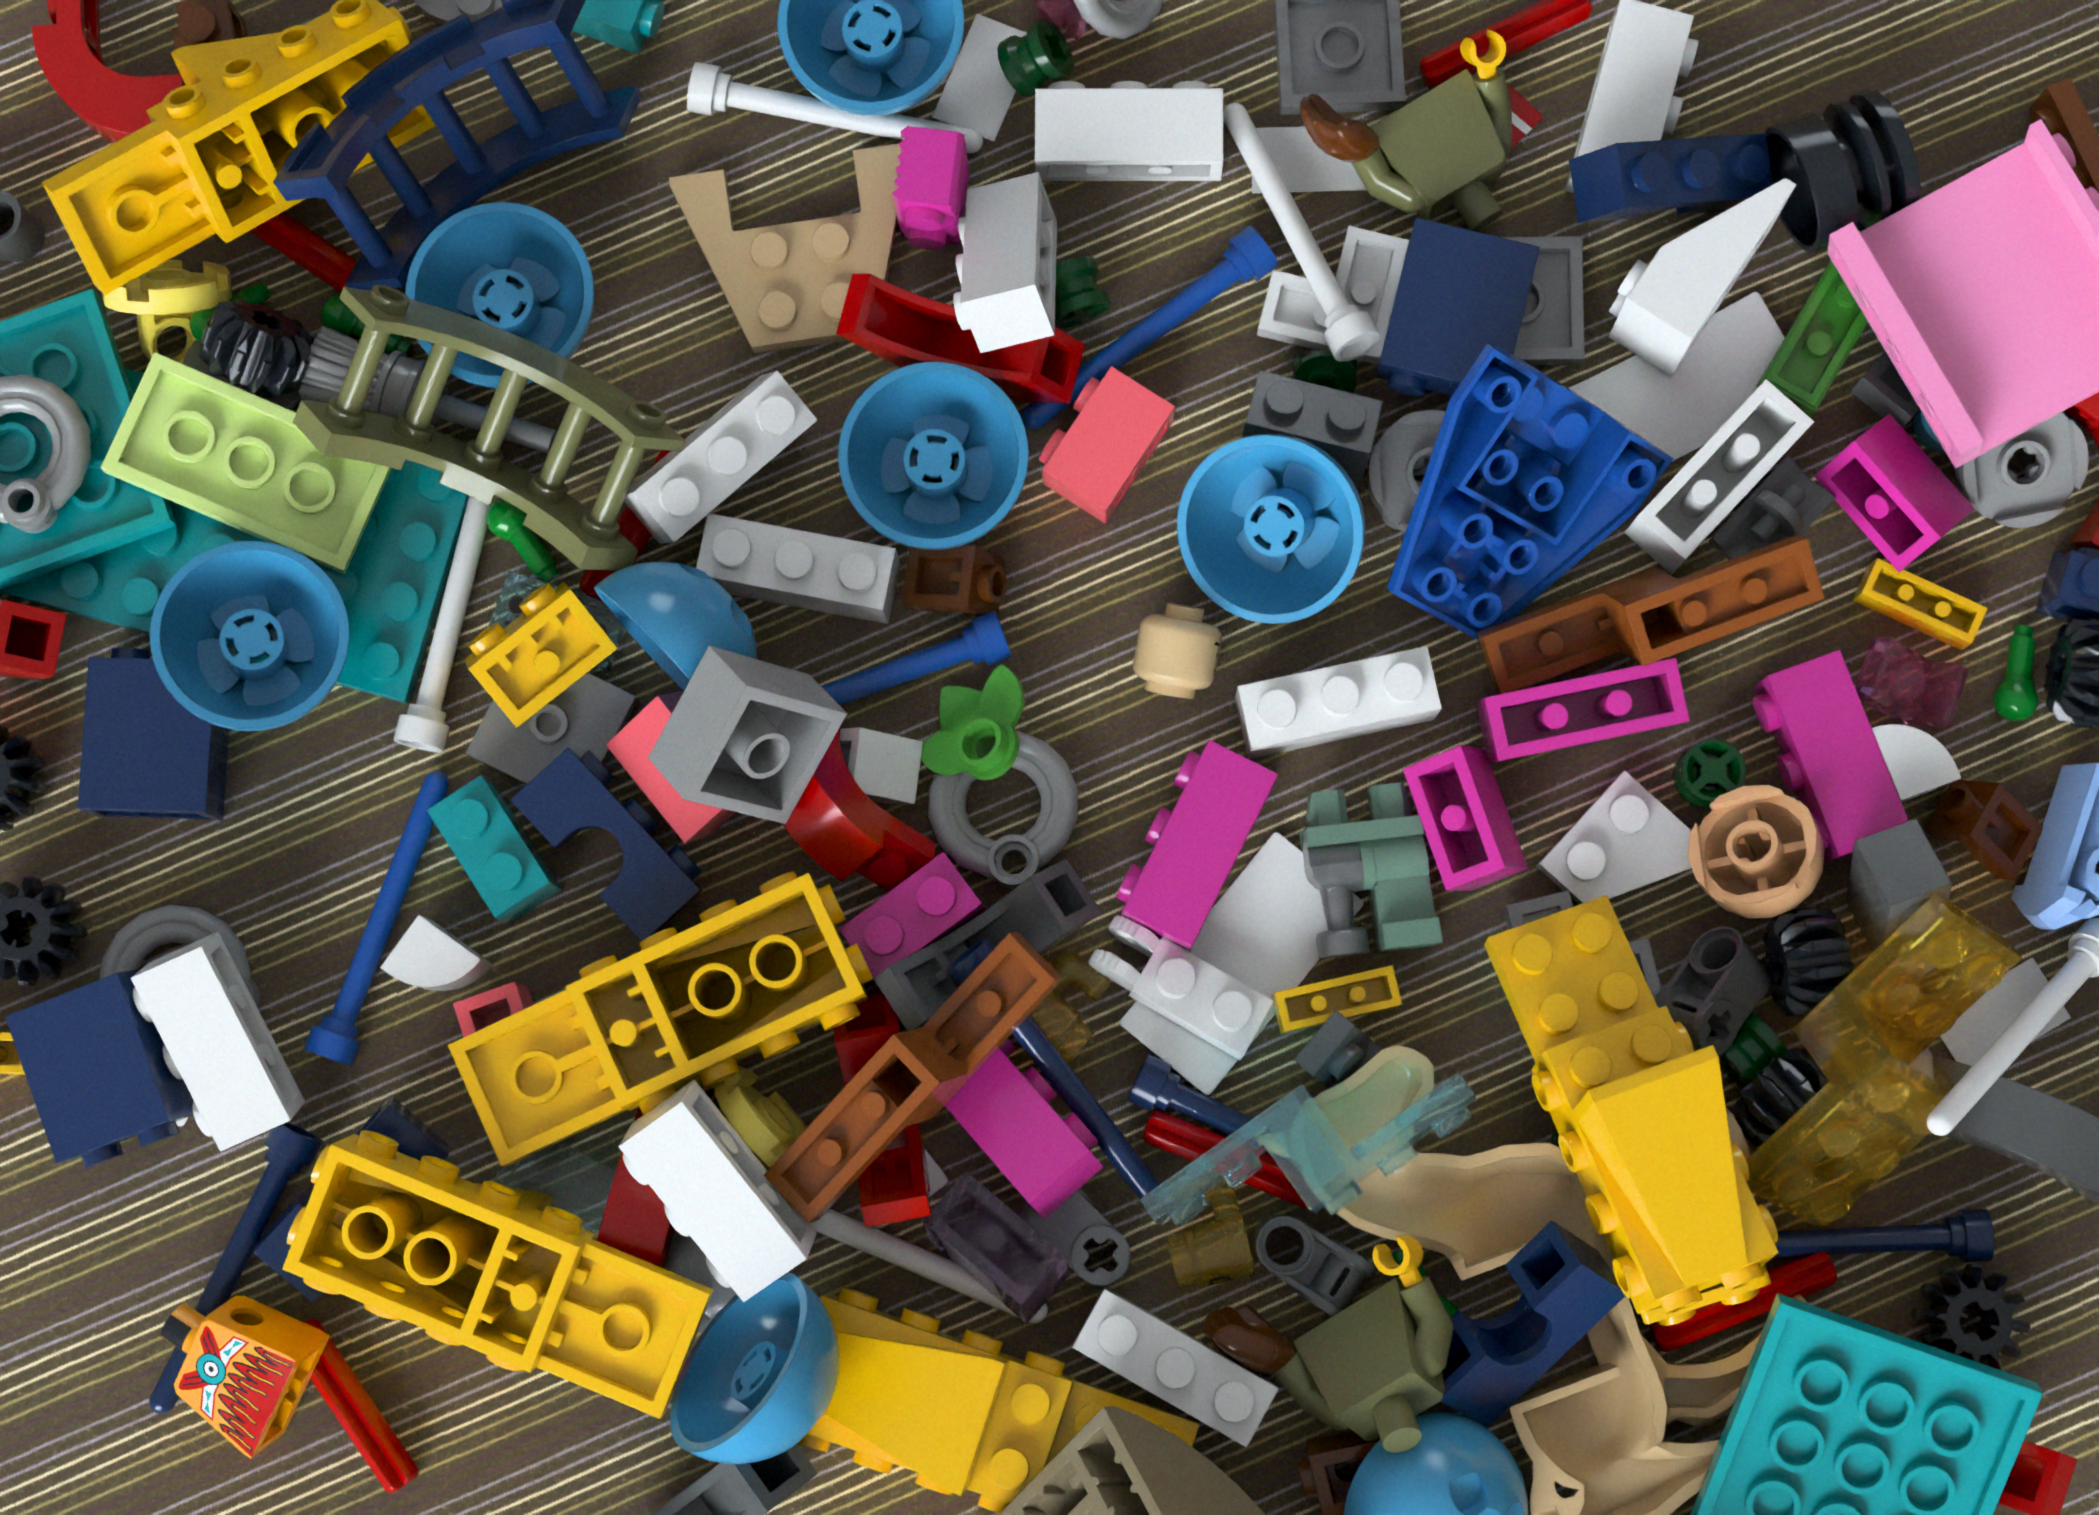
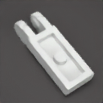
[1088,915,1274,1060]

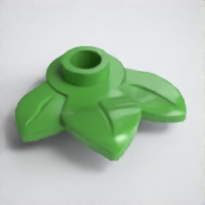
[921,664,1025,781]

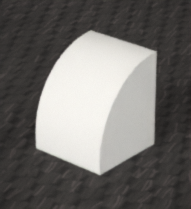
[1872,724,1961,802]
[840,727,923,804]
[380,915,493,991]

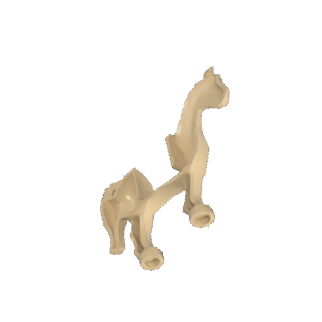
[1260,1045,1807,1515]

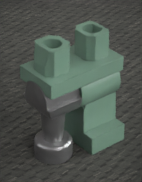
[1299,782,1443,958]

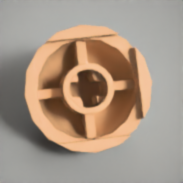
[1688,785,1824,918]

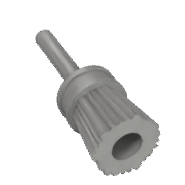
[299,326,557,454]

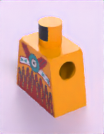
[161,1295,330,1459]

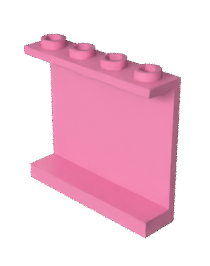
[1827,119,2099,469]

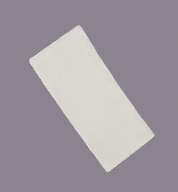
[1569,292,1785,462]
[1120,832,1363,1095]

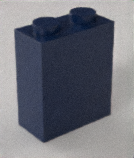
[1376,217,1540,400]
[78,647,229,820]
[5,968,194,1168]

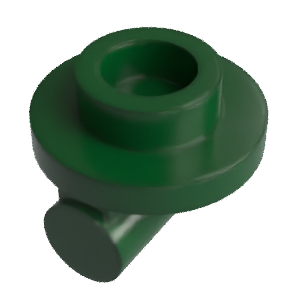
[1292,350,1357,393]

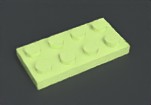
[101,352,392,574]

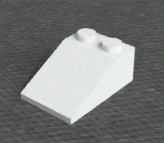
[1609,178,1796,377]

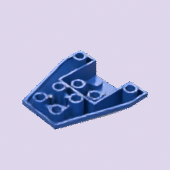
[1387,344,1674,640]

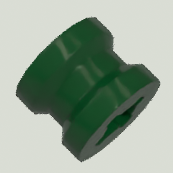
[997,18,1074,97]
[1055,256,1111,328]
[1673,738,1746,808]
[1718,1012,1788,1089]

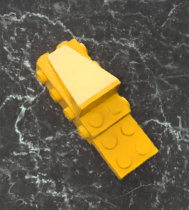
[42,0,436,296]
[448,871,873,1167]
[1484,895,1779,1315]
[282,1130,714,1419]
[798,1287,1200,1514]

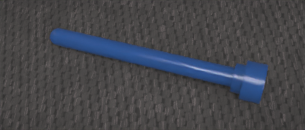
[1021,226,1278,429]
[821,610,1012,706]
[303,771,449,1067]

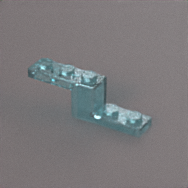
[1139,1072,1476,1227]

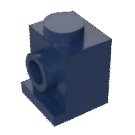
[2035,547,2099,623]

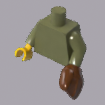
[1299,29,1512,232]
[1203,1235,1453,1453]

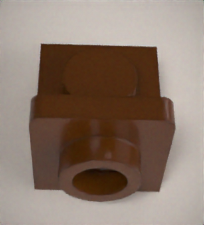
[901,545,1007,616]
[1925,780,2043,880]

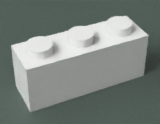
[1565,0,1698,193]
[1035,81,1223,181]
[953,172,1057,353]
[624,371,817,544]
[1624,379,1814,575]
[696,513,900,624]
[1235,646,1442,759]
[131,932,305,1152]
[618,1079,817,1302]
[1072,1287,1279,1448]

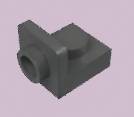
[1294,1010,1382,1088]

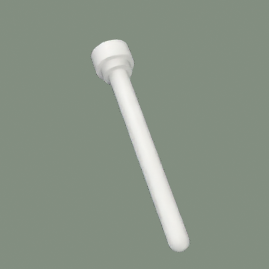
[687,62,983,154]
[1223,103,1381,362]
[393,496,492,753]
[1926,918,2099,1136]
[809,1209,1048,1323]

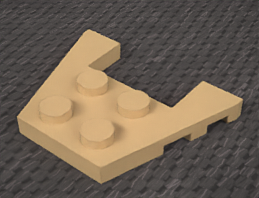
[669,143,900,354]

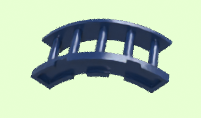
[273,0,642,291]

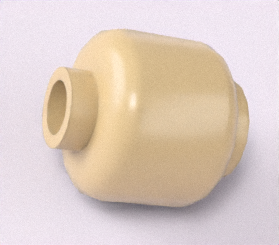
[1133,603,1222,699]

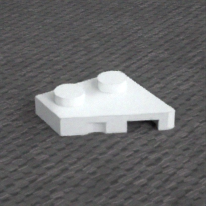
[1536,771,1691,905]

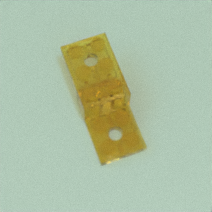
[1746,893,2022,1229]

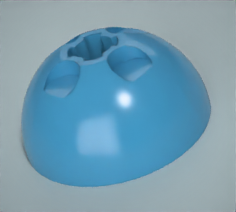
[777,0,964,116]
[405,202,595,388]
[838,362,1029,550]
[1177,434,1366,624]
[150,541,349,731]
[594,562,757,690]
[670,1272,839,1464]
[1344,1412,1529,1515]

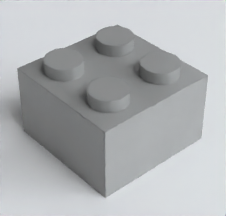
[648,646,847,824]

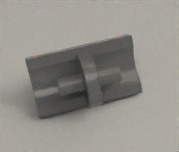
[1708,456,1835,560]

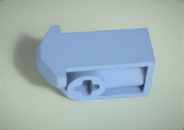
[2011,763,2099,930]

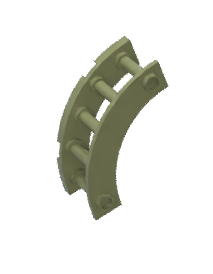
[293,285,686,571]

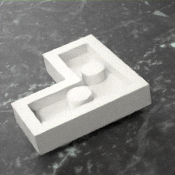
[1257,225,1409,365]

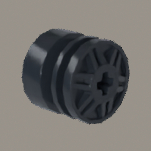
[1765,90,1921,252]

